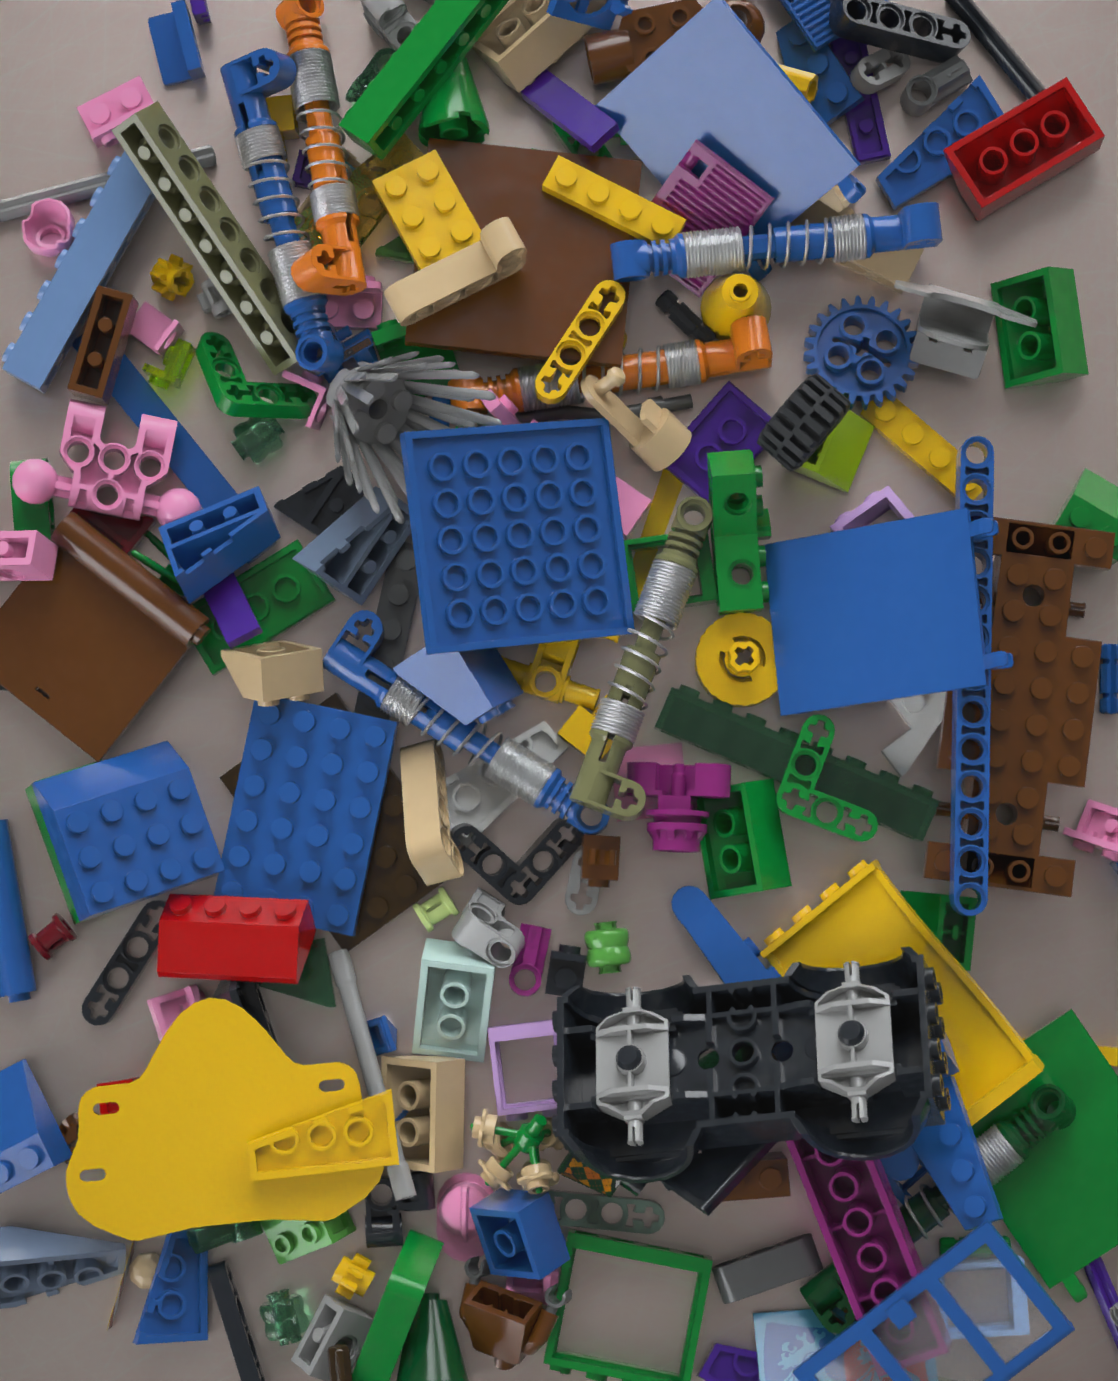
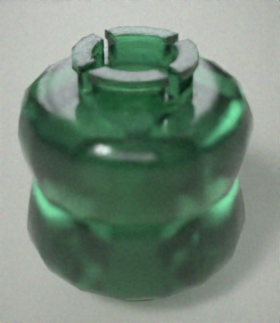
[231,417,285,463]
[259,1289,310,1346]

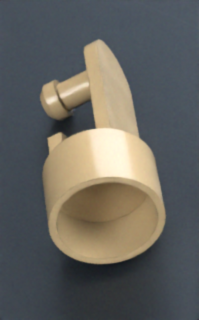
[580,367,692,471]

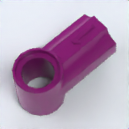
[509,923,552,997]

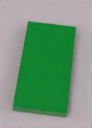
[191,539,336,676]

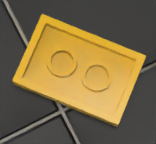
[372,149,481,270]

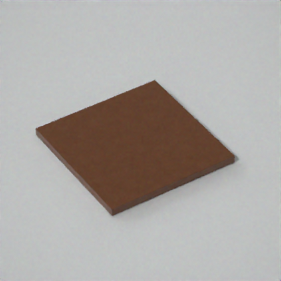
[405,138,642,369]

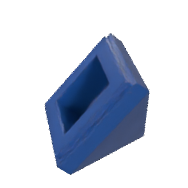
[367,1015,397,1056]

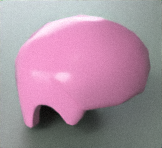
[22,198,75,257]

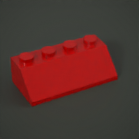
[943,77,1105,221]
[157,893,316,984]

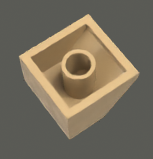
[221,640,324,707]

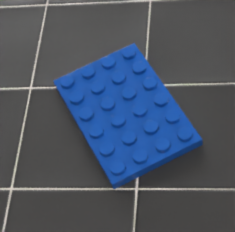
[214,698,399,936]

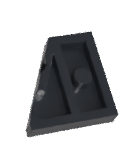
[274,466,364,536]

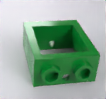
[624,533,718,615]

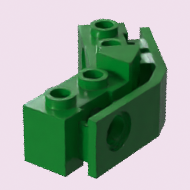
[707,449,772,615]

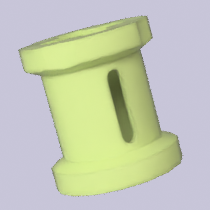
[412,886,460,932]

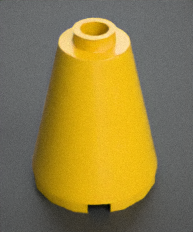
[700,273,772,340]

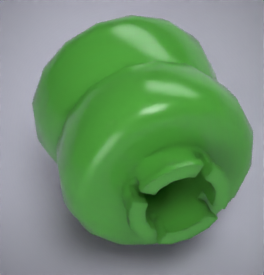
[584,921,631,974]

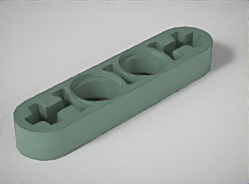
[547,1189,665,1234]

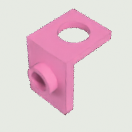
[130,302,185,359]
[282,370,330,430]

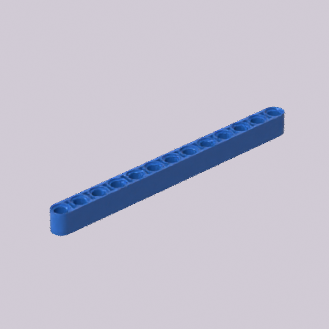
[949,436,994,916]

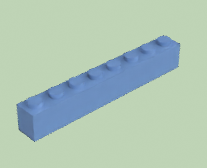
[2,151,156,394]

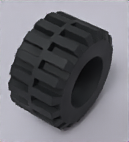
[757,373,851,472]

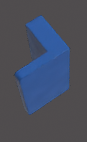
[148,0,206,87]

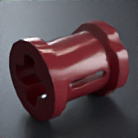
[28,913,77,960]

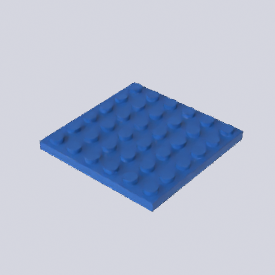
[399,418,635,655]

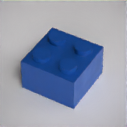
[469,1188,571,1280]

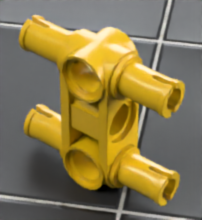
[501,636,620,711]

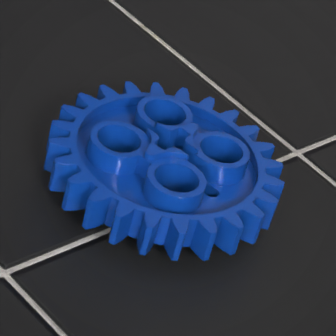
[803,295,919,411]

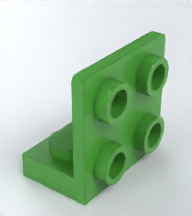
[260,1210,356,1264]

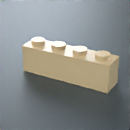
[790,200,924,294]

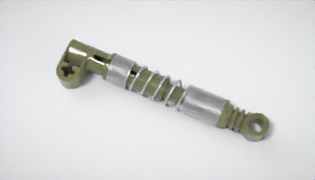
[569,496,713,821]

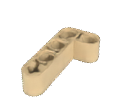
[384,217,527,326]
[400,738,464,886]

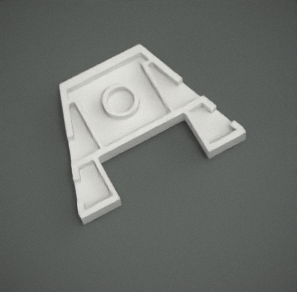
[881,692,946,777]

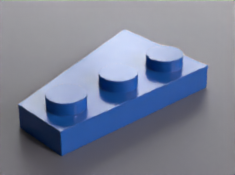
[133,1228,208,1345]

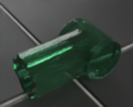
[186,1221,264,1254]

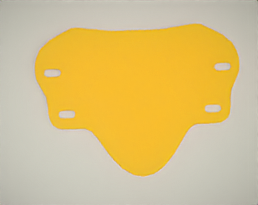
[66,998,384,1241]

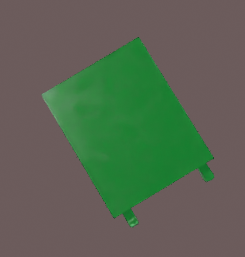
[972,1008,1118,1303]

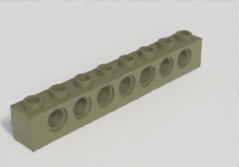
[111,101,298,376]

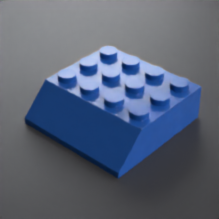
[32,741,225,922]

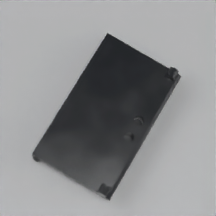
[661,1142,777,1216]

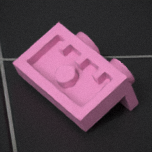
[76,76,154,148]
[325,275,383,331]

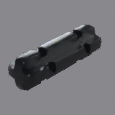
[655,290,716,342]

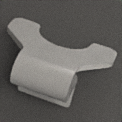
[894,280,1037,379]

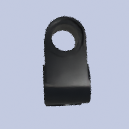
[365,1171,436,1248]

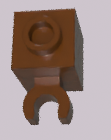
[580,834,621,888]

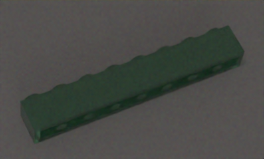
[654,684,940,842]

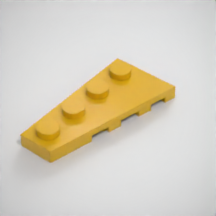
[247,1089,399,1182]

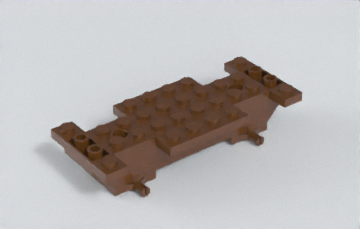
[923,517,1115,897]

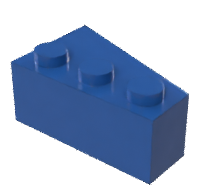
[158,486,281,604]

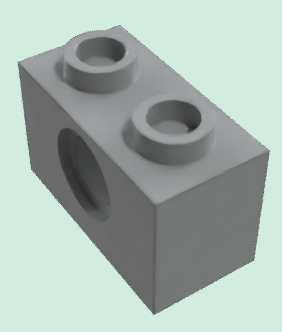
[291,1294,373,1381]

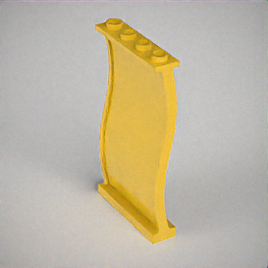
[760,859,1045,1126]

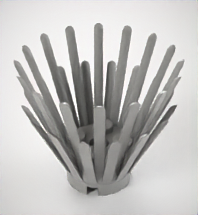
[326,351,502,524]

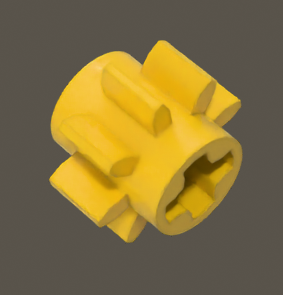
[149,254,195,301]
[331,1253,376,1300]

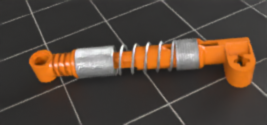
[276,0,367,296]
[447,315,773,415]

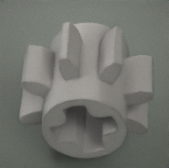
[197,278,232,319]

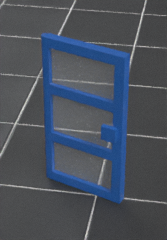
[792,1219,1075,1381]

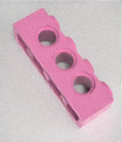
[0,530,58,581]

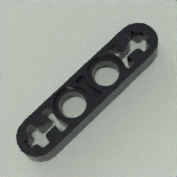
[82,900,166,1025]
[208,1260,265,1381]

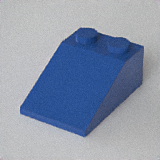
[0,1059,72,1194]

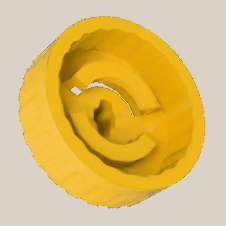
[694,612,778,708]

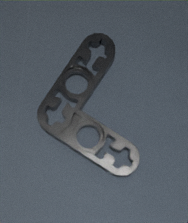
[450,817,584,905]

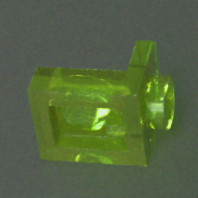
[142,338,196,390]

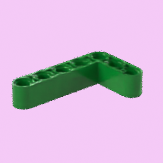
[352,1229,444,1381]

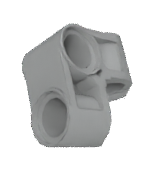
[360,0,418,52]
[452,887,525,968]

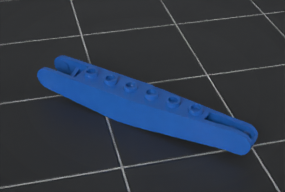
[671,886,919,1181]

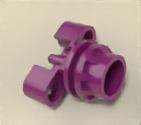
[626,762,731,853]

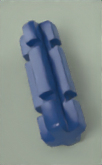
[1099,644,1118,715]

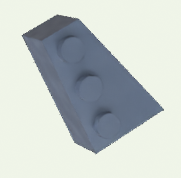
[292,486,411,606]

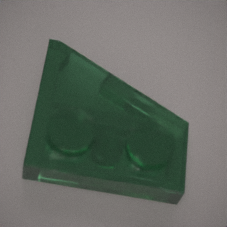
[258,938,337,1008]

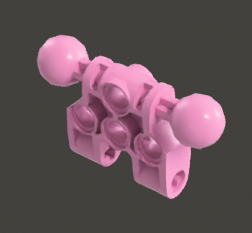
[12,399,201,526]

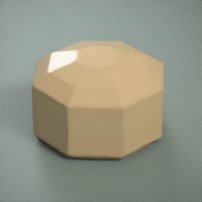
[129,1252,160,1289]

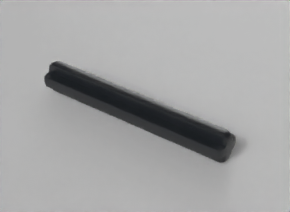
[945,0,1046,99]

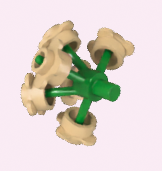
[470,1109,564,1194]

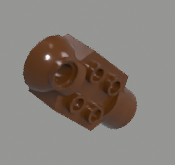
[584,0,765,85]

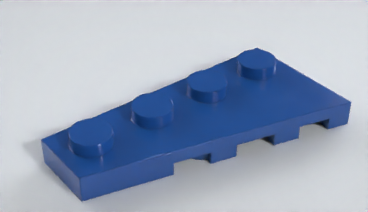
[875,75,1004,210]

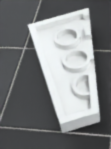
[446,721,569,847]

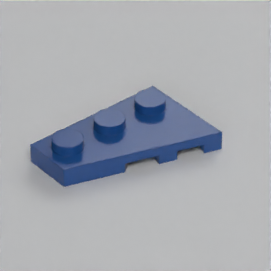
[776,20,865,126]

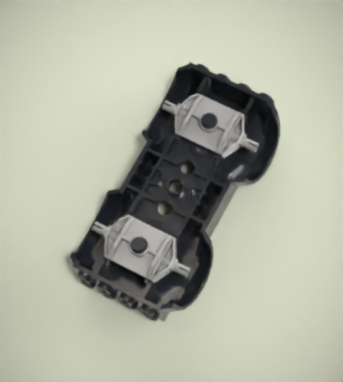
[552,946,951,1183]

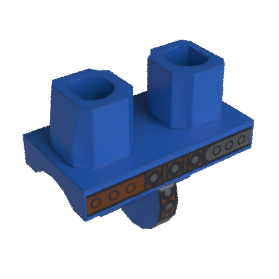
[315,323,378,384]

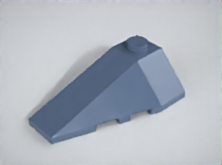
[0,1226,126,1309]

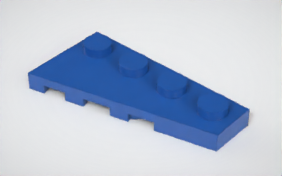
[912,1076,1004,1231]

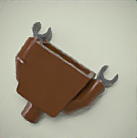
[459,1256,572,1370]

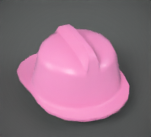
[437,1173,493,1262]

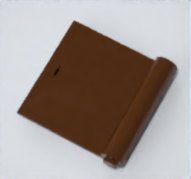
[0,512,211,762]

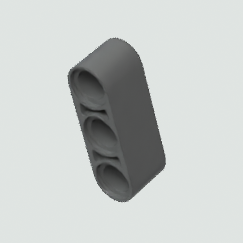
[712,1233,823,1304]

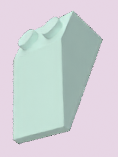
[412,938,496,1063]

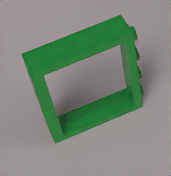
[543,1228,713,1381]

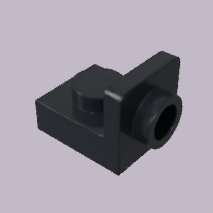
[545,944,587,996]

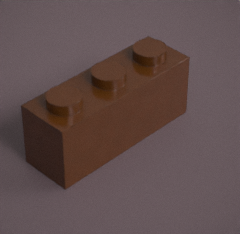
[67,285,139,405]

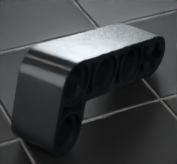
[829,0,971,63]

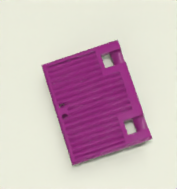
[634,139,775,298]

